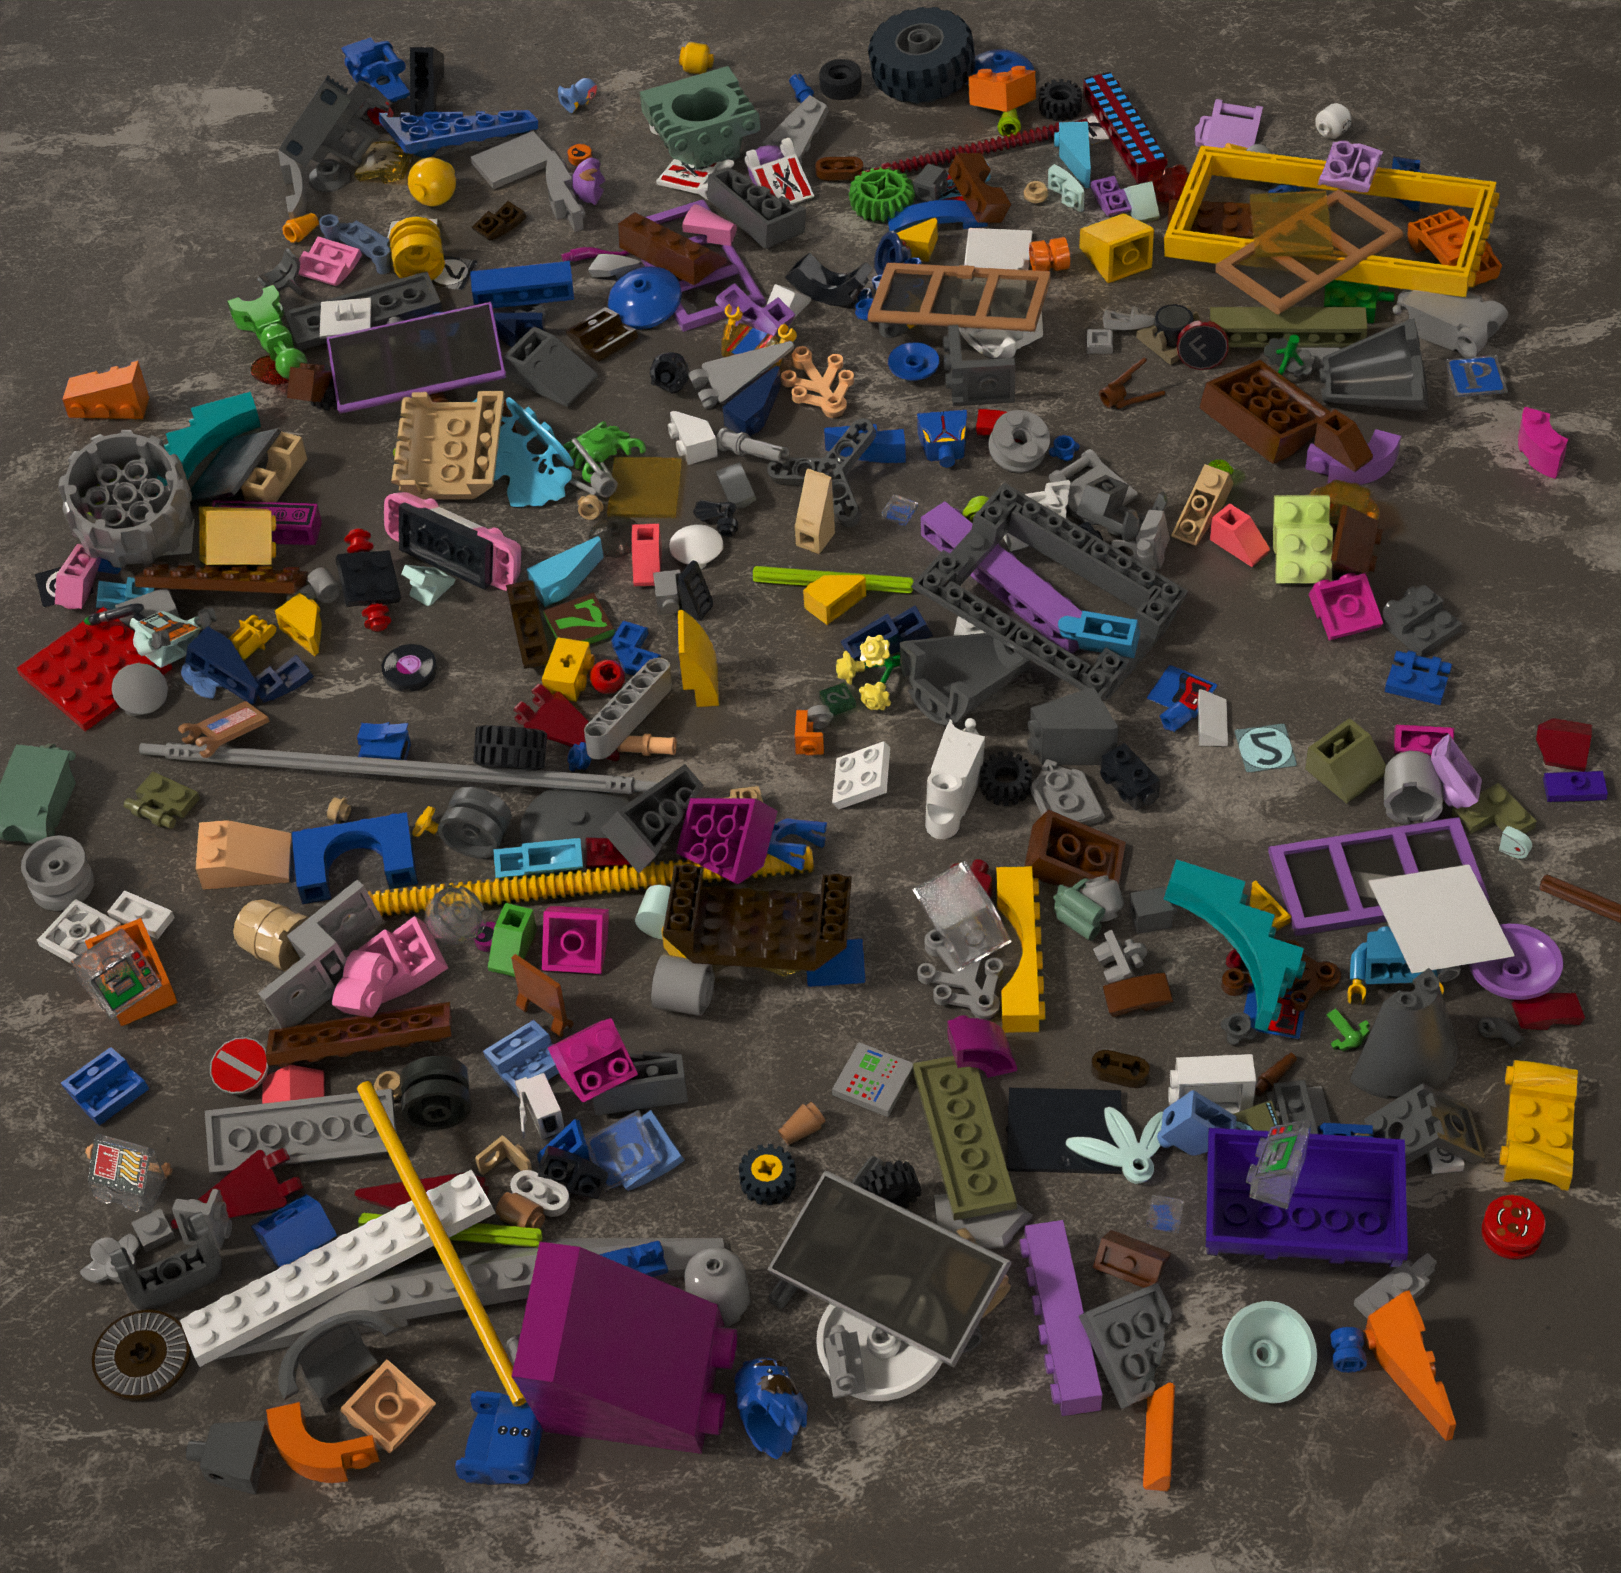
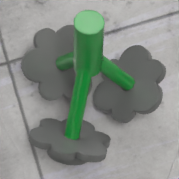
[1264,335,1316,382]

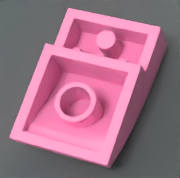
[346,916,448,1004]

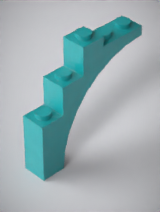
[140,391,261,495]
[1163,859,1306,1032]

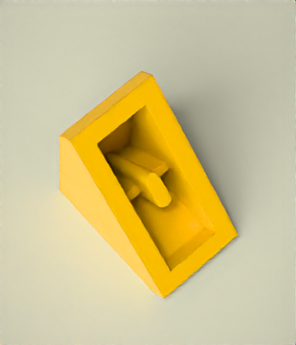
[897,218,938,262]

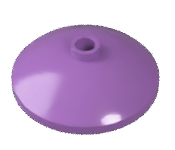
[1469,924,1563,1000]

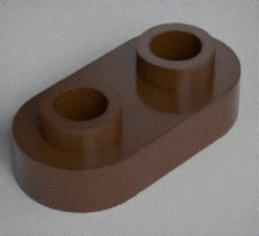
[815,156,864,181]

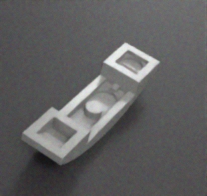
[278,151,307,219]

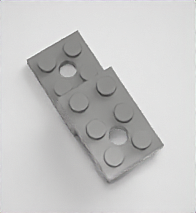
[258,880,384,1028]

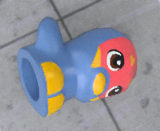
[558,78,597,113]

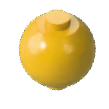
[408,157,456,206]

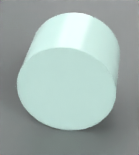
[635,885,670,939]

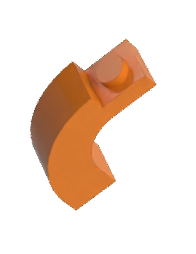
[266,1402,380,1483]

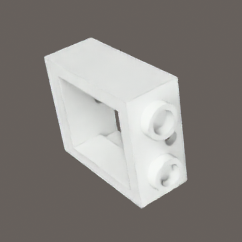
[1168,1054,1256,1114]

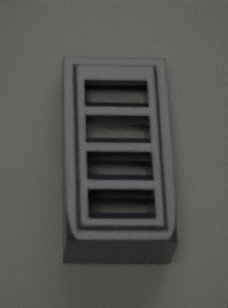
[678,560,713,621]

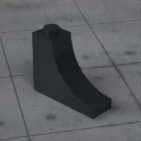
[410,47,444,117]

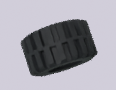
[473,725,547,770]

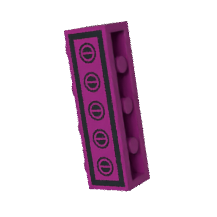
[212,500,322,545]

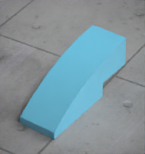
[493,838,583,881]

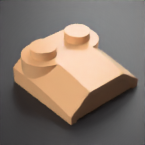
[340,1359,436,1453]

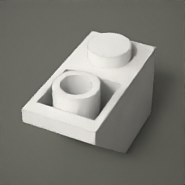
[668,411,718,465]

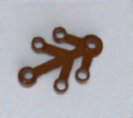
[1221,940,1341,1011]

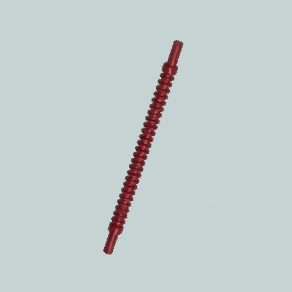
[859,118,1089,176]

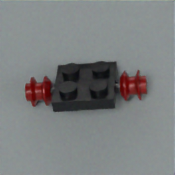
[335,528,401,632]

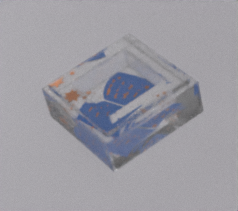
[881,494,918,526]
[1147,1194,1184,1233]

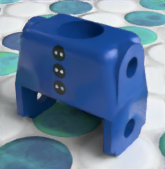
[455,1391,543,1485]

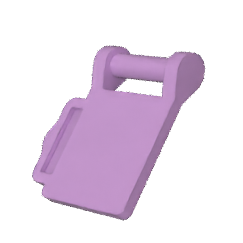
[1195,99,1263,148]

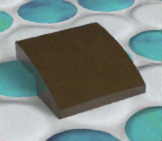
[566,307,638,362]

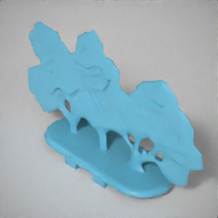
[473,397,574,507]

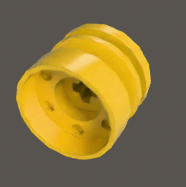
[389,217,445,281]

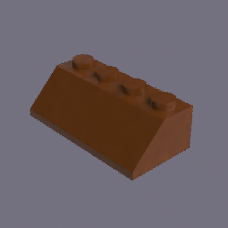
[618,212,727,286]

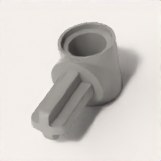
[286,567,341,603]

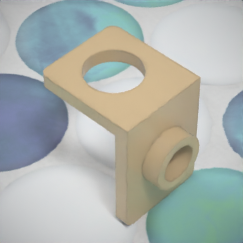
[475,1135,533,1175]

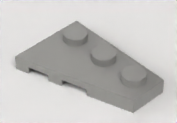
[763,95,829,165]

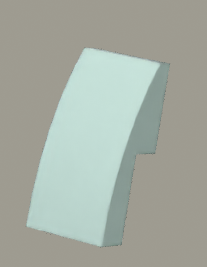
[1048,164,1085,212]

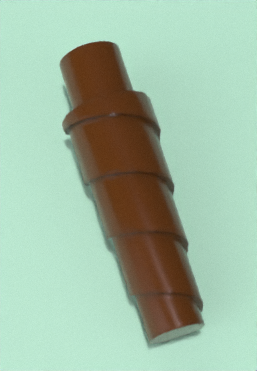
[1255,1053,1297,1096]

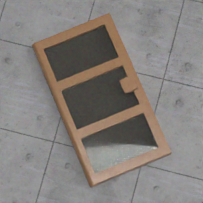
[1216,189,1403,315]
[868,263,1051,332]

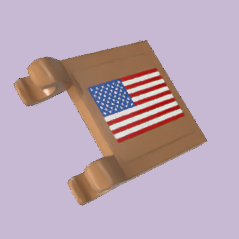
[178,701,270,758]

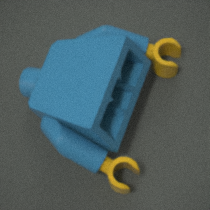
[1347,926,1444,1005]

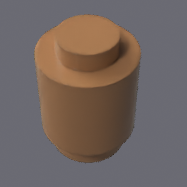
[496,1192,545,1229]

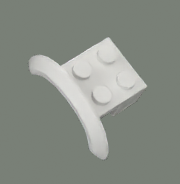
[951,290,1043,359]

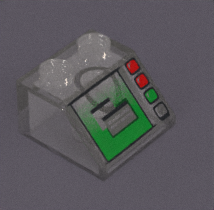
[70,928,162,1019]
[1246,1120,1312,1209]

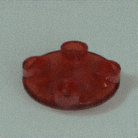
[1146,164,1189,203]

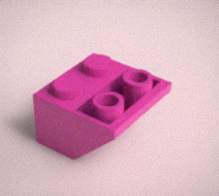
[547,1018,638,1102]

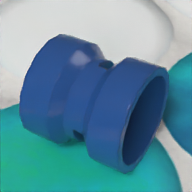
[1330,1327,1367,1373]

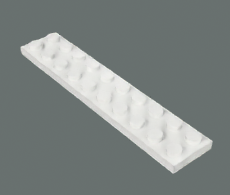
[180,1170,495,1367]

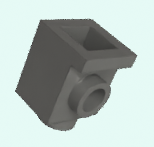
[913,164,948,202]

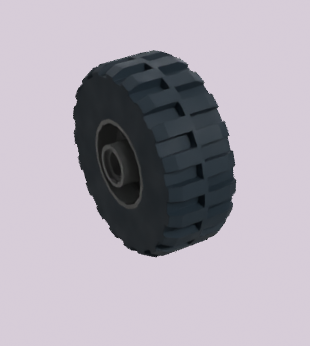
[868,7,976,104]

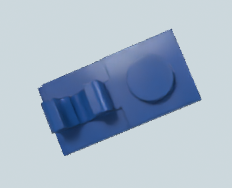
[599,1241,668,1277]

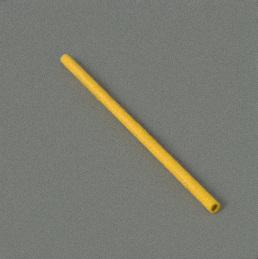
[357,1081,527,1407]

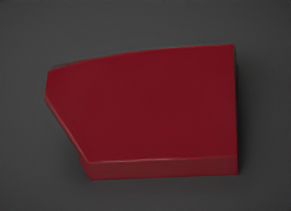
[1536,718,1592,772]

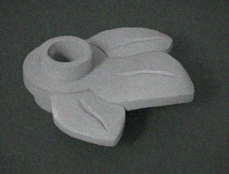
[80,1234,140,1283]

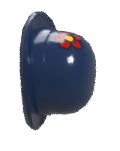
[874,231,912,276]

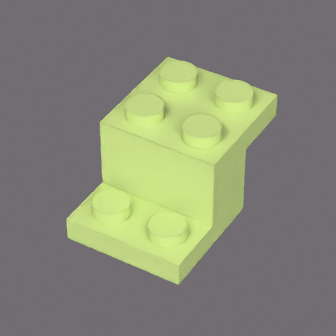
[1273,495,1333,583]

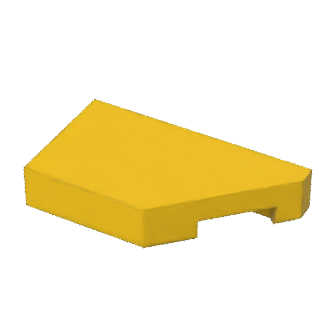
[1249,880,1291,931]

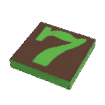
[543,592,615,644]

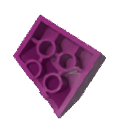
[676,798,778,884]

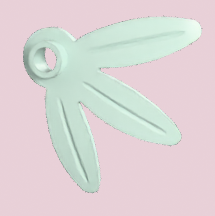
[1066,1107,1163,1184]

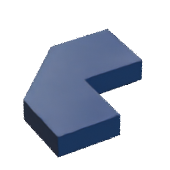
[611,621,661,676]

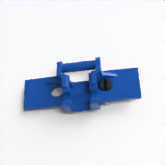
[341,37,410,103]

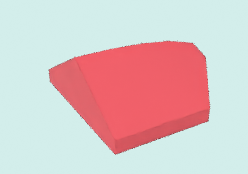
[262,1065,325,1104]

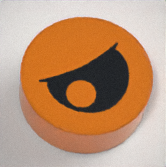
[567,144,592,166]

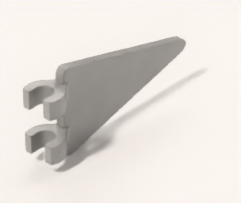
[688,341,794,410]

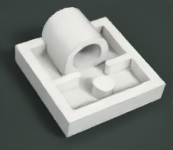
[832,741,890,810]

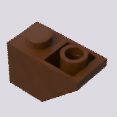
[287,363,333,402]
[1314,409,1373,472]

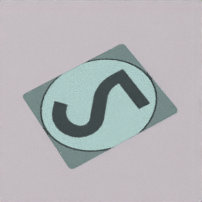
[1234,724,1297,772]

